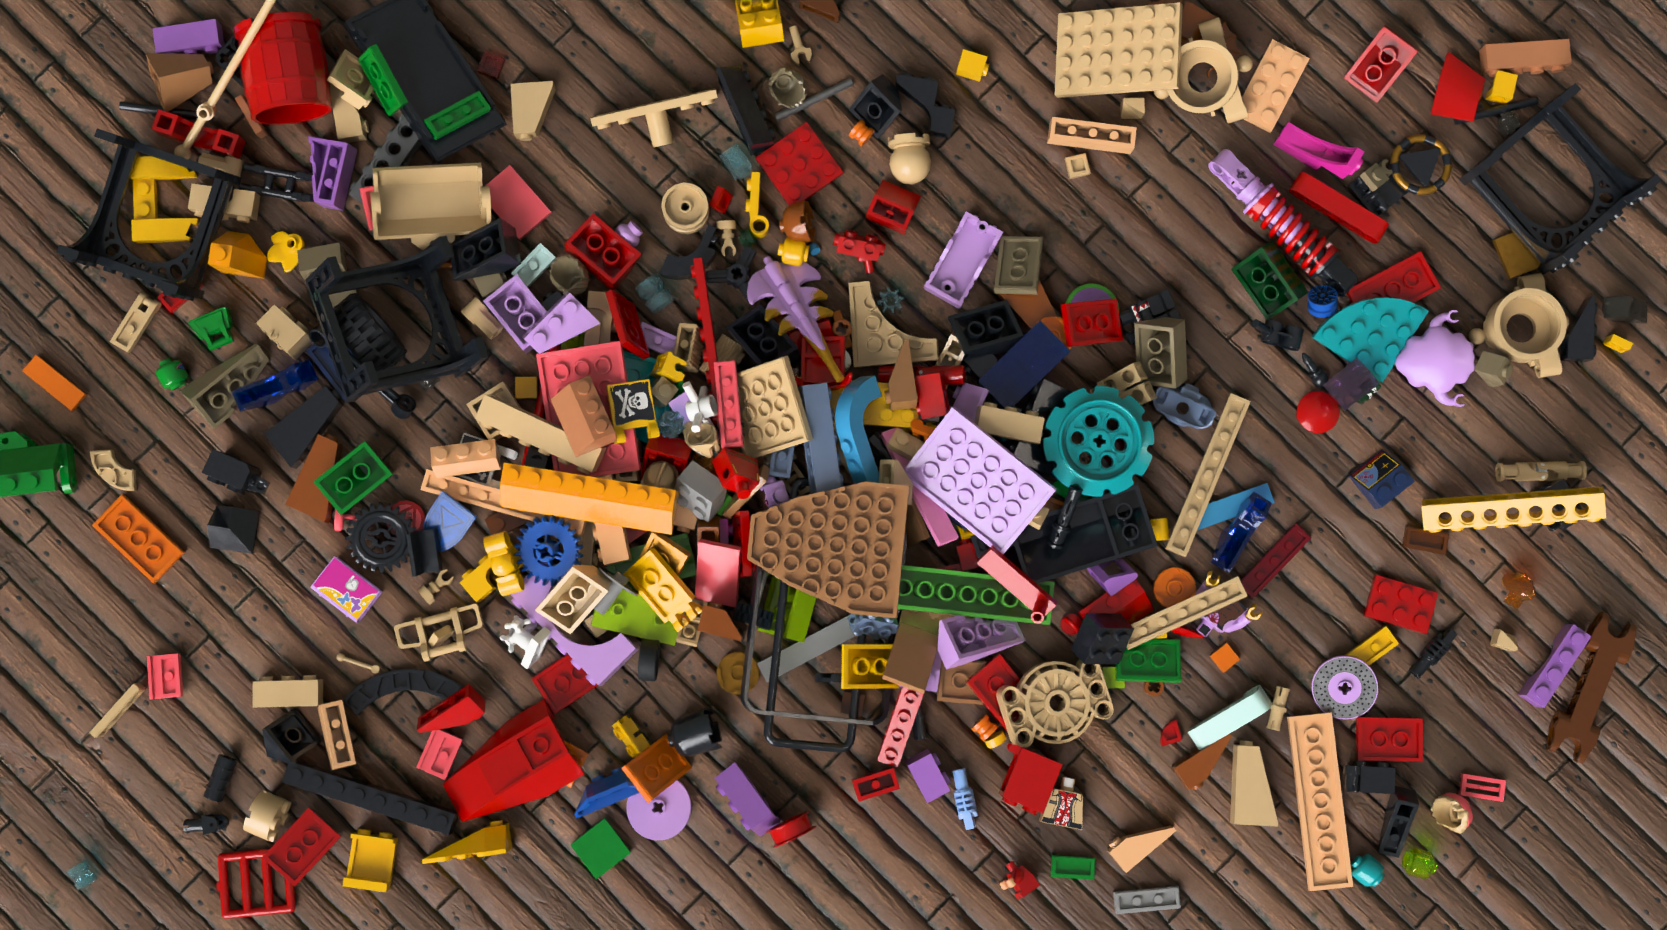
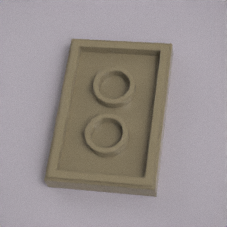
[994,236,1043,295]

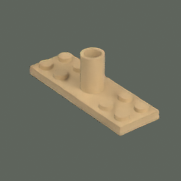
[590,88,718,147]

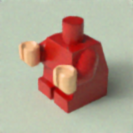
[999,861,1040,899]

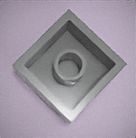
[675,461,727,522]

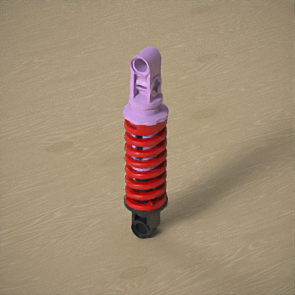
[1208,149,1358,297]

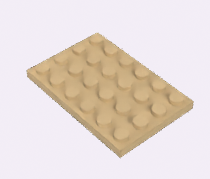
[1055,2,1183,98]

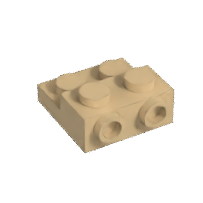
[327,49,375,110]

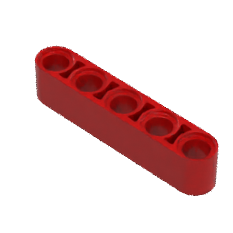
[1289,172,1389,244]

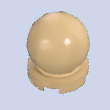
[888,133,931,184]

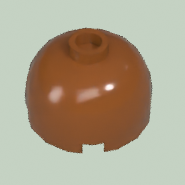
[779,200,816,243]

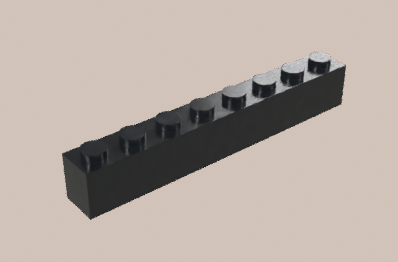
[282,760,459,835]

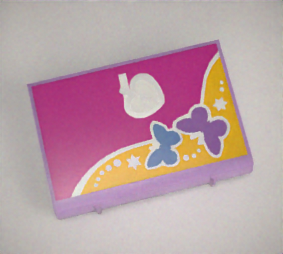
[311,556,383,623]

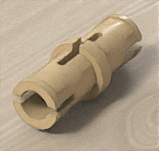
[1266,686,1290,731]

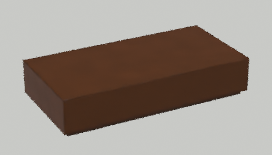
[1402,526,1449,555]

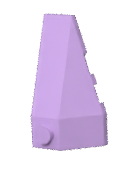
[937,615,1026,670]

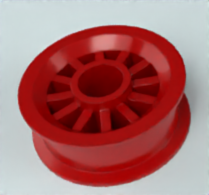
[766,811,816,848]

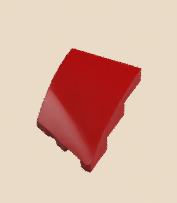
[1431,52,1486,122]

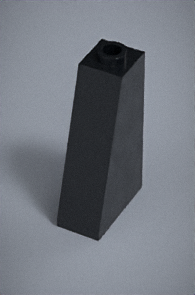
[265,386,343,469]

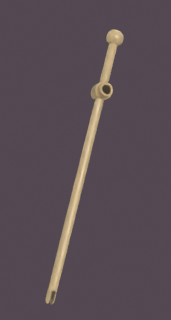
[174,0,276,159]

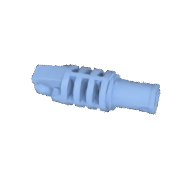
[952,768,978,830]

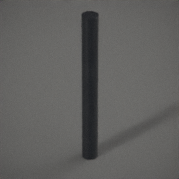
[1454,97,1538,125]
[119,102,198,120]

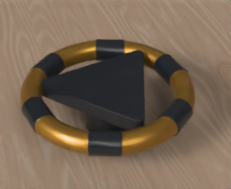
[1390,134,1452,195]

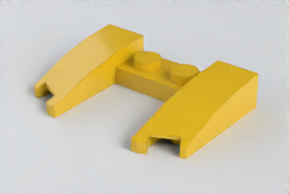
[130,156,199,244]

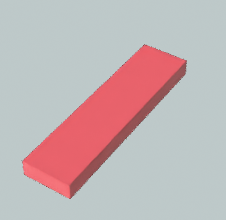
[714,360,744,449]

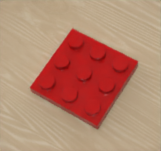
[755,122,843,205]

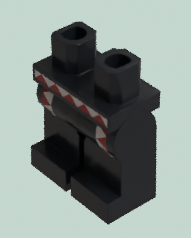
[1119,289,1181,345]

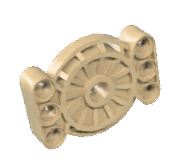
[996,660,1114,747]

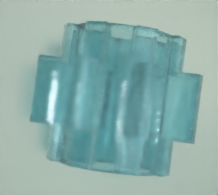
[877,287,904,315]
[657,410,685,438]

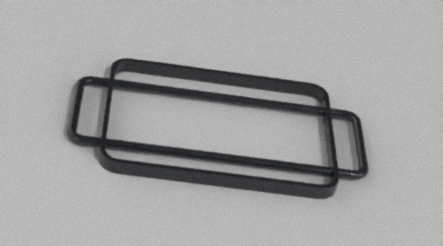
[740,477,907,753]

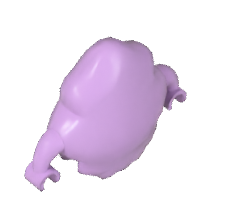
[1395,310,1475,407]

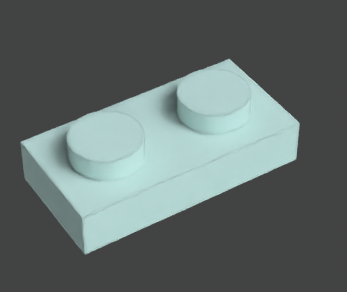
[511,243,556,288]

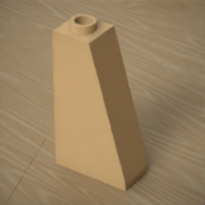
[1230,741,1278,827]

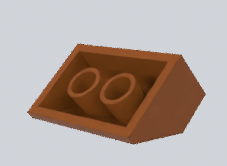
[697,602,744,641]

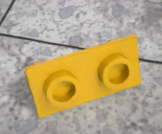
[612,715,651,758]

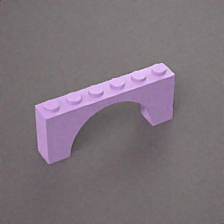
[510,561,639,686]

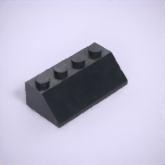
[716,65,776,156]

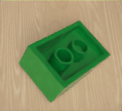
[313,441,393,515]

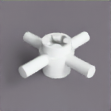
[682,381,718,432]

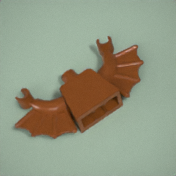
[1147,0,1241,79]

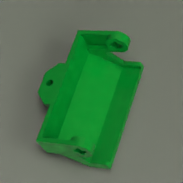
[0,431,77,498]

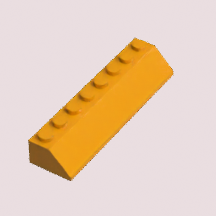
[500,463,679,535]

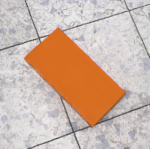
[92,494,186,584]

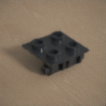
[1349,160,1408,216]

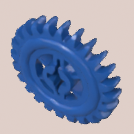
[514,515,583,586]

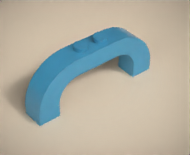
[835,375,882,484]

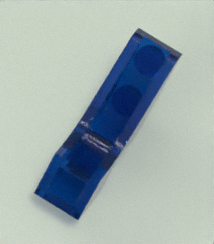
[232,360,318,412]
[1210,492,1272,573]

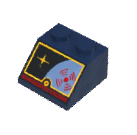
[1349,450,1415,509]

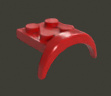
[794,336,852,391]

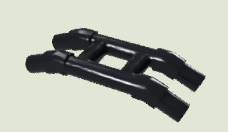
[239,162,314,202]

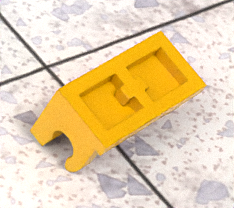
[650,351,687,384]

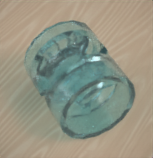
[635,274,675,314]

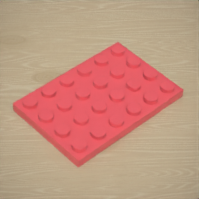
[536,341,641,477]

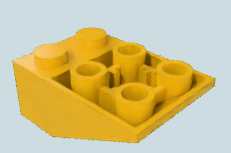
[735,0,784,48]

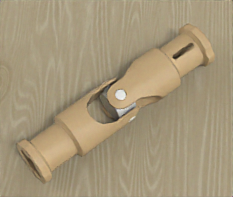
[1495,461,1587,482]

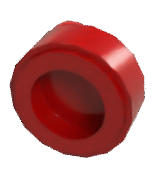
[1060,613,1082,635]

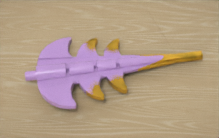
[747,256,844,382]

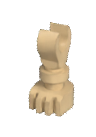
[716,220,736,257]
[417,569,454,605]

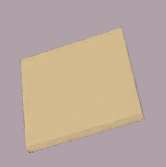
[737,356,813,458]

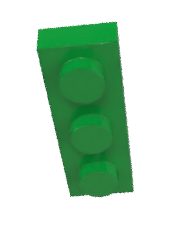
[424,91,491,140]

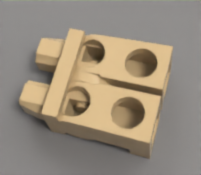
[1090,361,1157,405]

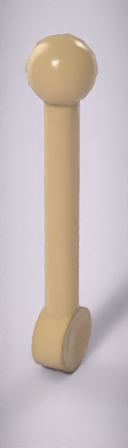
[336,653,380,673]

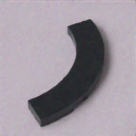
[342,668,464,715]

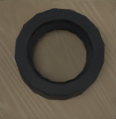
[638,639,660,681]

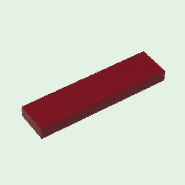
[1240,523,1311,599]

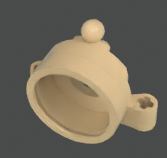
[1154,17,1253,124]
[1468,273,1569,378]

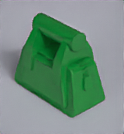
[188,307,234,351]

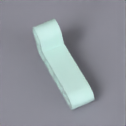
[1187,685,1272,750]

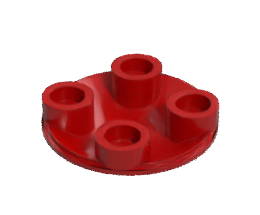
[1296,391,1339,434]

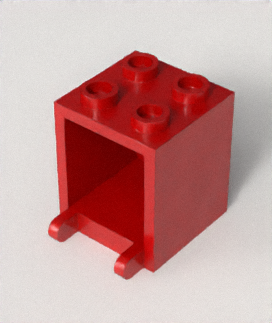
[998,743,1063,815]

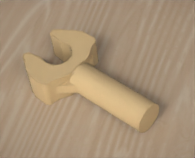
[789,26,812,66]

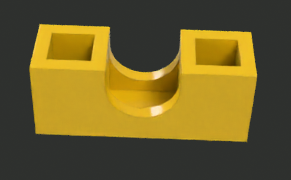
[460,541,524,603]

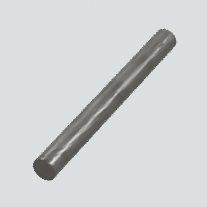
[774,78,853,121]

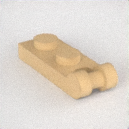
[110,292,162,354]

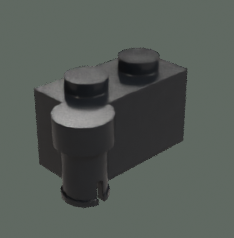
[1343,761,1396,794]

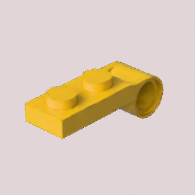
[746,172,769,238]

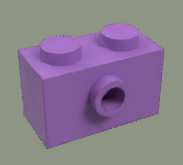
[905,749,951,803]

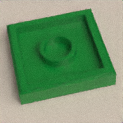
[570,818,631,880]

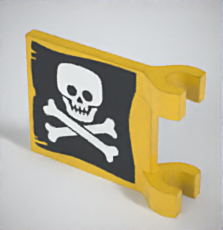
[606,379,660,444]

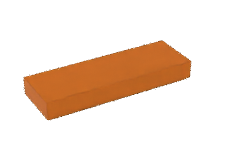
[22,355,87,411]

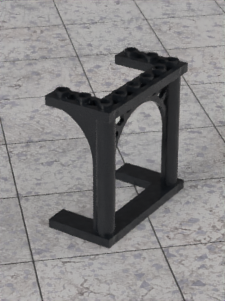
[1459,83,1662,275]
[57,128,242,301]
[305,236,489,403]

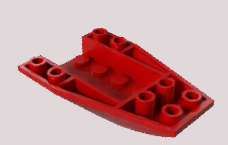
[443,699,585,822]

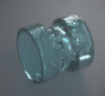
[66,860,98,891]

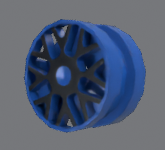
[1307,285,1338,318]

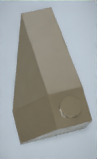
[180,344,269,429]

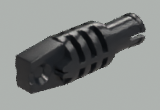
[1409,628,1458,679]

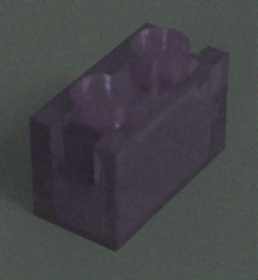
[1323,358,1379,411]

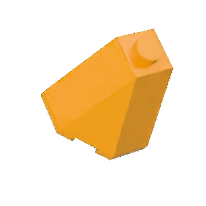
[208,231,267,279]

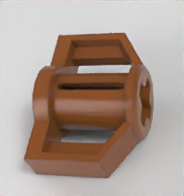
[832,310,852,351]

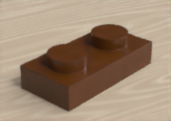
[484,512,531,535]

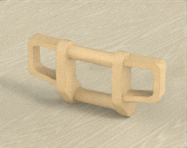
[394,604,484,662]

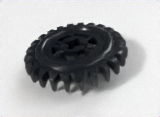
[345,502,416,573]

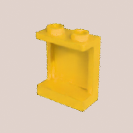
[342,829,398,892]

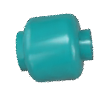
[1351,854,1385,887]

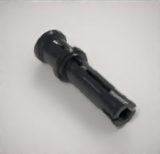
[1046,485,1083,549]

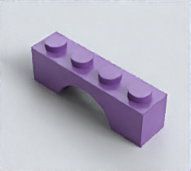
[1518,624,1592,708]

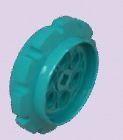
[1043,386,1154,497]

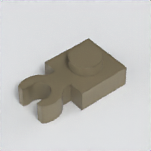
[1360,159,1393,192]

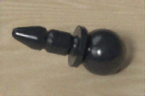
[1302,353,1329,387]

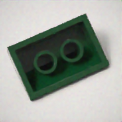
[1231,240,1308,320]

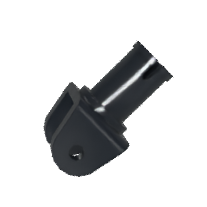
[183,813,229,835]

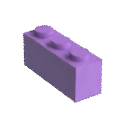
[153,19,224,54]

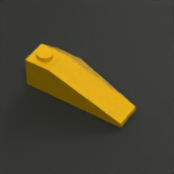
[422,820,512,864]

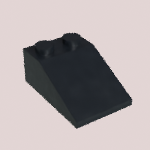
[451,218,521,281]
[948,300,1023,354]

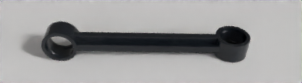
[309,324,416,419]

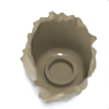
[768,66,807,109]
[550,254,590,296]

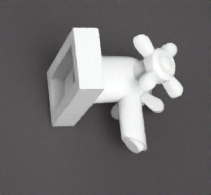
[500,615,551,669]

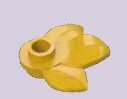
[267,231,305,273]

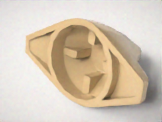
[682,422,720,458]

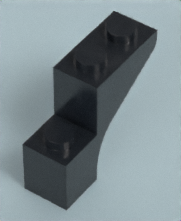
[895,73,955,139]

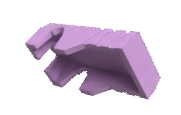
[924,211,1003,308]

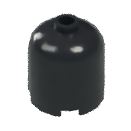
[668,707,722,756]

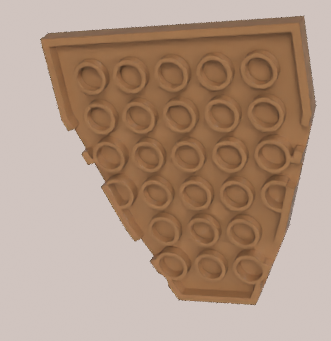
[747,482,910,618]

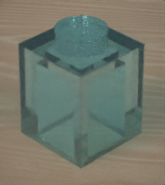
[719,143,752,180]

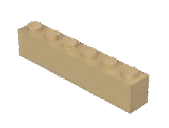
[475,394,607,474]

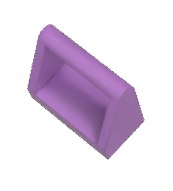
[1087,558,1138,596]

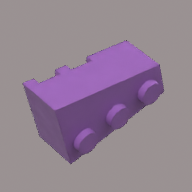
[308,136,357,211]
[715,762,781,837]

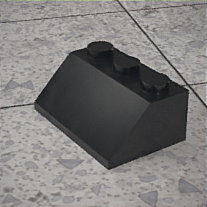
[726,304,800,366]

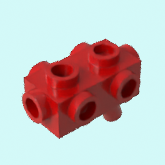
[833,230,886,273]

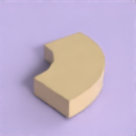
[90,450,137,491]

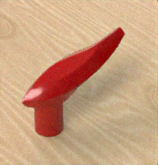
[1172,625,1204,638]

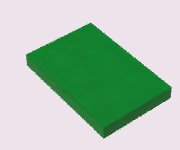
[358,44,408,116]
[1115,639,1182,683]

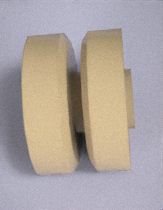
[661,182,710,235]

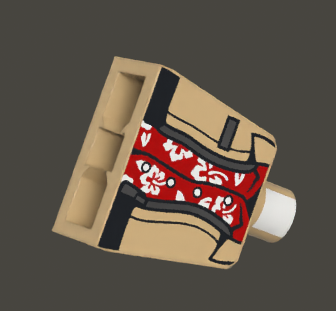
[1039,777,1083,830]

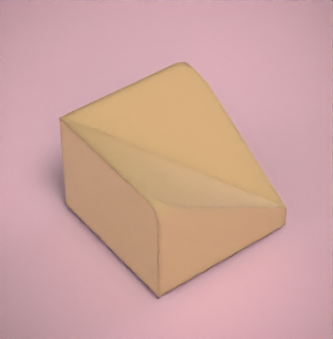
[1120,97,1145,119]
[1490,629,1518,651]

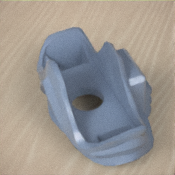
[1153,383,1216,429]

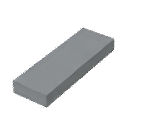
[1113,886,1181,914]

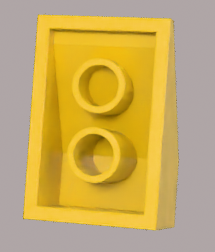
[841,644,899,689]

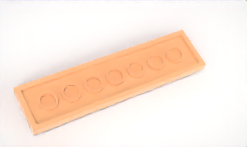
[1287,712,1353,891]

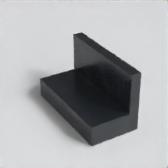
[406,528,443,577]

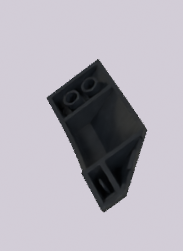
[971,484,1158,584]

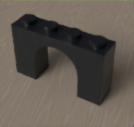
[1006,379,1072,478]

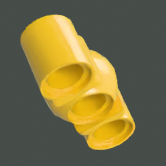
[483,531,525,596]

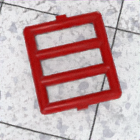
[216,848,296,919]

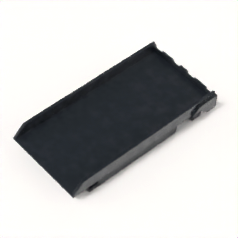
[345,0,507,162]

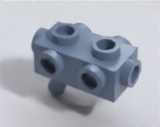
[847,614,898,640]

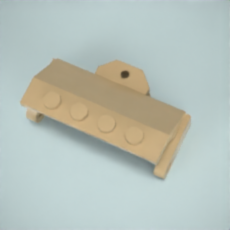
[370,163,491,250]

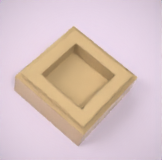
[1065,153,1091,179]

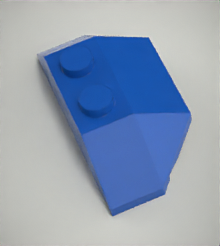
[574,766,640,818]

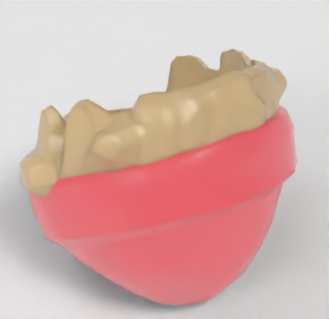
[1431,792,1473,834]

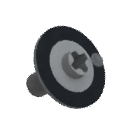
[594,567,639,615]

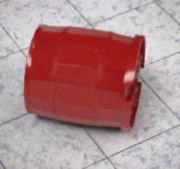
[234,12,332,125]

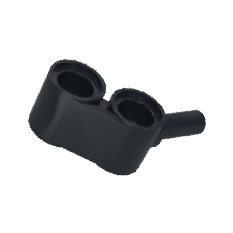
[1252,319,1304,351]

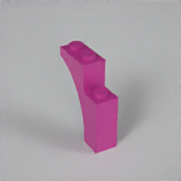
[1273,122,1365,179]

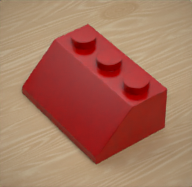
[565,213,642,290]
[1077,579,1154,624]

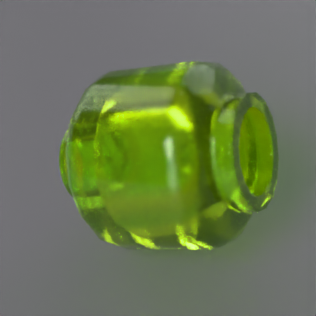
[1402,848,1437,879]

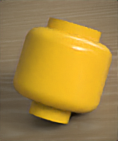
[778,237,809,266]

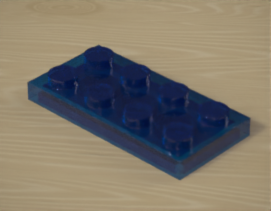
[978,320,1070,408]

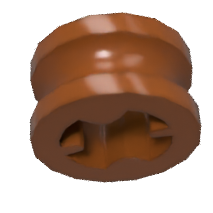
[1143,682,1164,696]

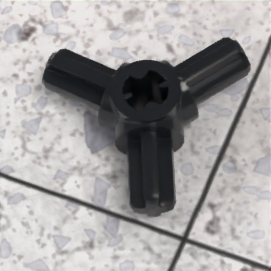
[706,246,756,304]

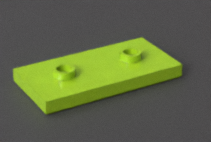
[590,589,678,646]

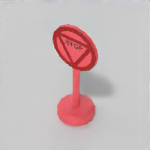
[334,500,425,537]

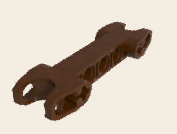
[1546,612,1637,764]

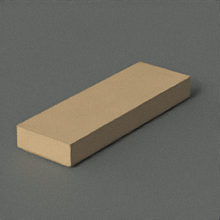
[89,683,146,738]

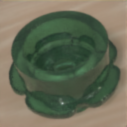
[738,228,756,247]

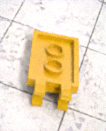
[623,547,703,632]

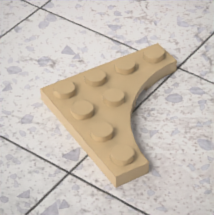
[848,281,939,368]

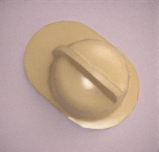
[640,461,679,490]

